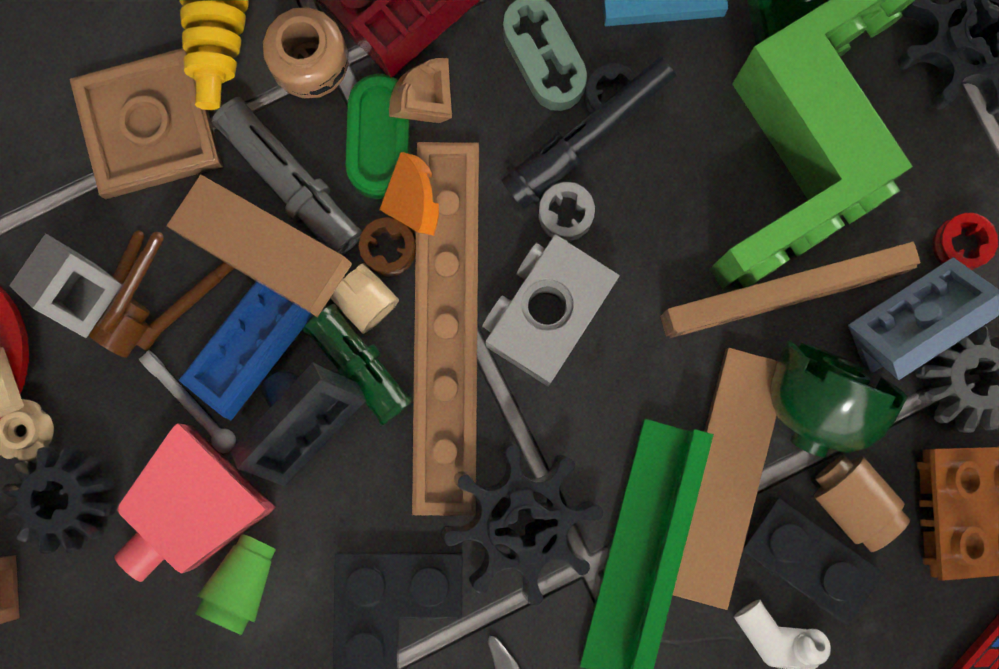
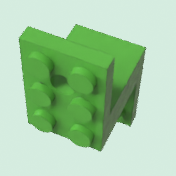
[709,0,915,290]

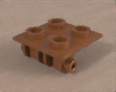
[916,447,999,581]

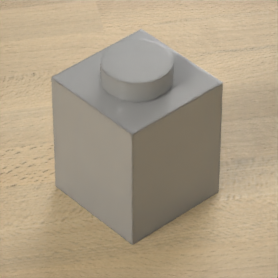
[9,233,122,338]

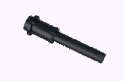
[501,56,677,209]

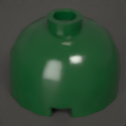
[771,341,907,457]

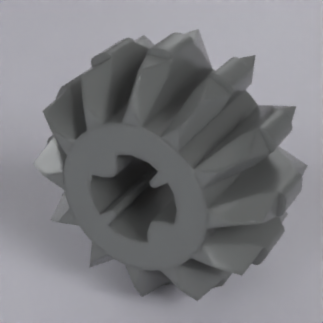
[915,326,999,433]

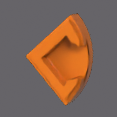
[380,152,439,236]

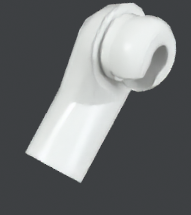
[734,600,831,669]

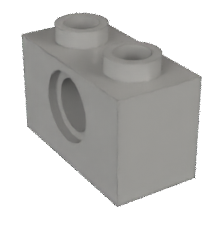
[482,234,620,387]

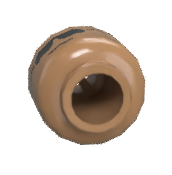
[263,7,349,99]

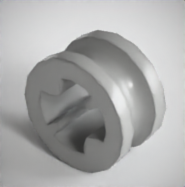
[538,182,595,242]

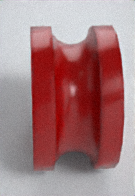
[933,213,998,270]

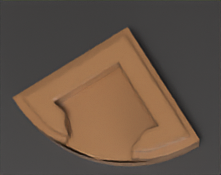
[389,58,452,123]

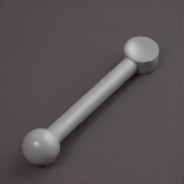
[139,350,236,453]

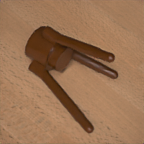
[88,230,234,358]

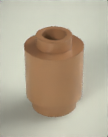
[814,455,910,552]

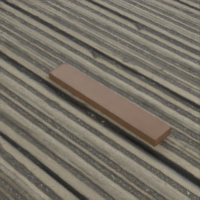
[412,142,479,516]

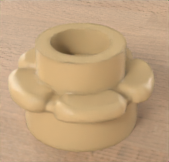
[0,399,54,461]

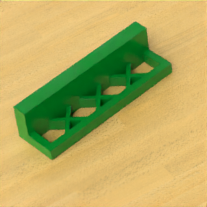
[578,419,714,669]

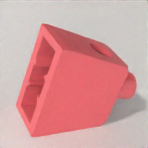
[114,423,276,582]

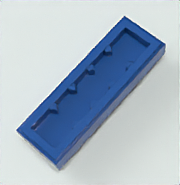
[179,281,313,420]

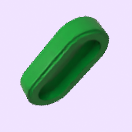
[346,74,410,199]

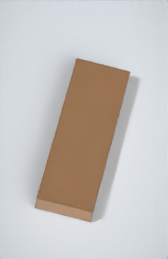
[167,175,352,318]

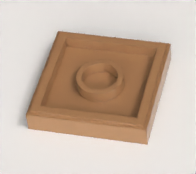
[70,48,223,199]

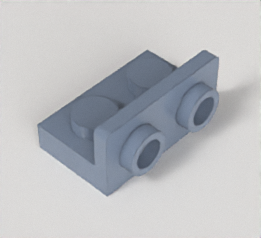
[848,257,999,380]

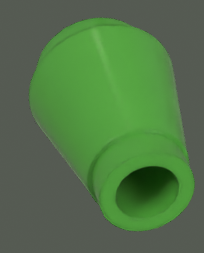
[195,534,276,635]

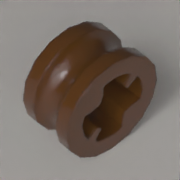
[358,217,416,277]

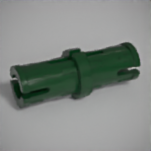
[303,304,413,426]

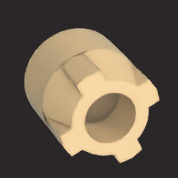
[330,263,399,333]

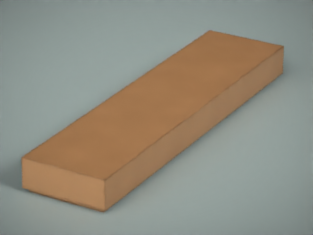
[660,242,921,338]
[673,348,778,610]

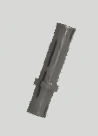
[212,97,363,255]

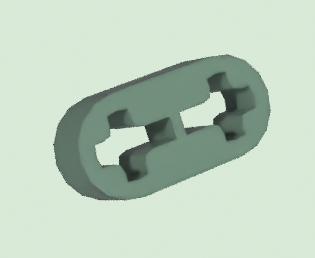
[503,0,587,111]

